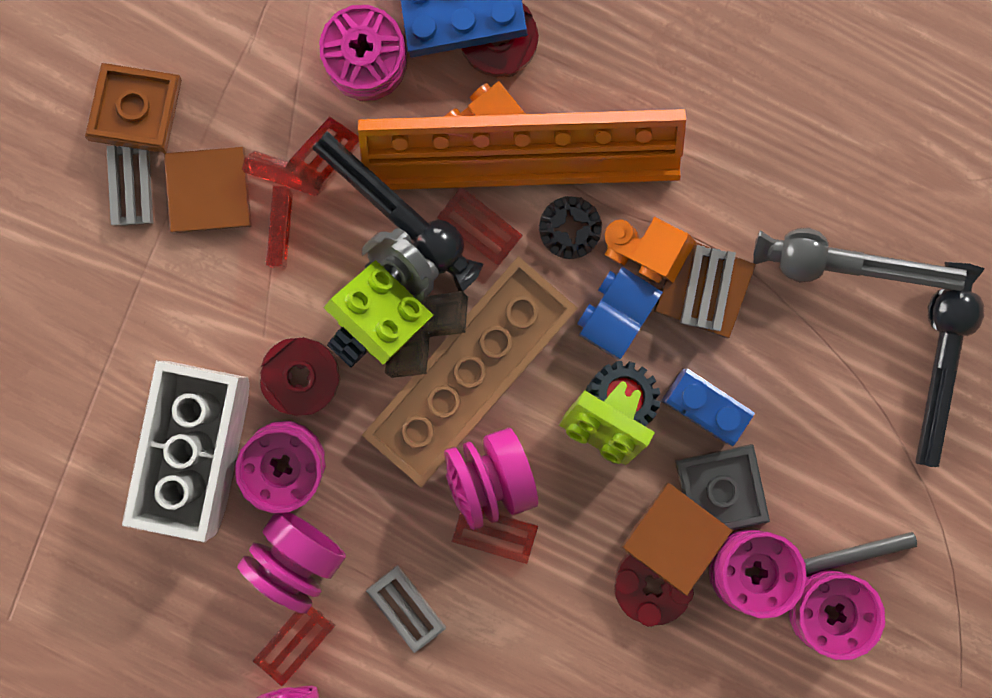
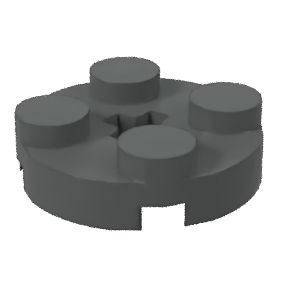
[362,228,439,303]

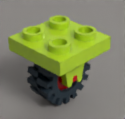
[324,260,433,368]
[559,361,661,466]

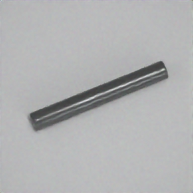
[803,532,917,575]

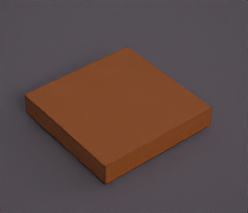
[85,63,182,153]
[164,147,251,233]
[654,242,756,338]
[620,483,733,596]

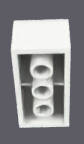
[122,361,249,542]

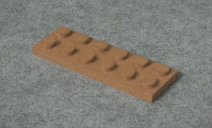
[362,256,578,488]

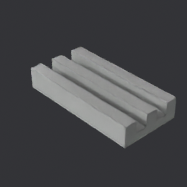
[107,146,153,226]
[680,245,736,331]
[366,565,446,653]

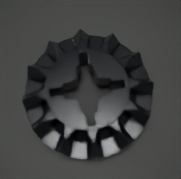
[539,196,602,259]

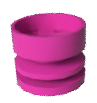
[319,5,407,101]
[235,421,326,513]
[444,427,539,530]
[238,512,346,614]
[708,529,807,619]
[789,571,885,660]

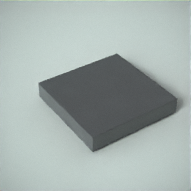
[675,444,770,530]

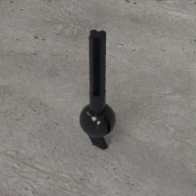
[312,131,483,293]
[915,262,985,468]

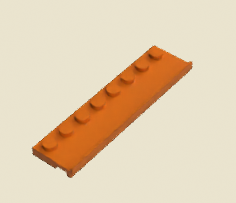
[358,109,686,190]

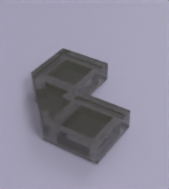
[385,291,468,378]

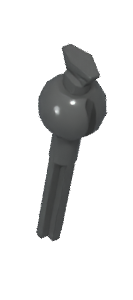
[753,228,967,291]

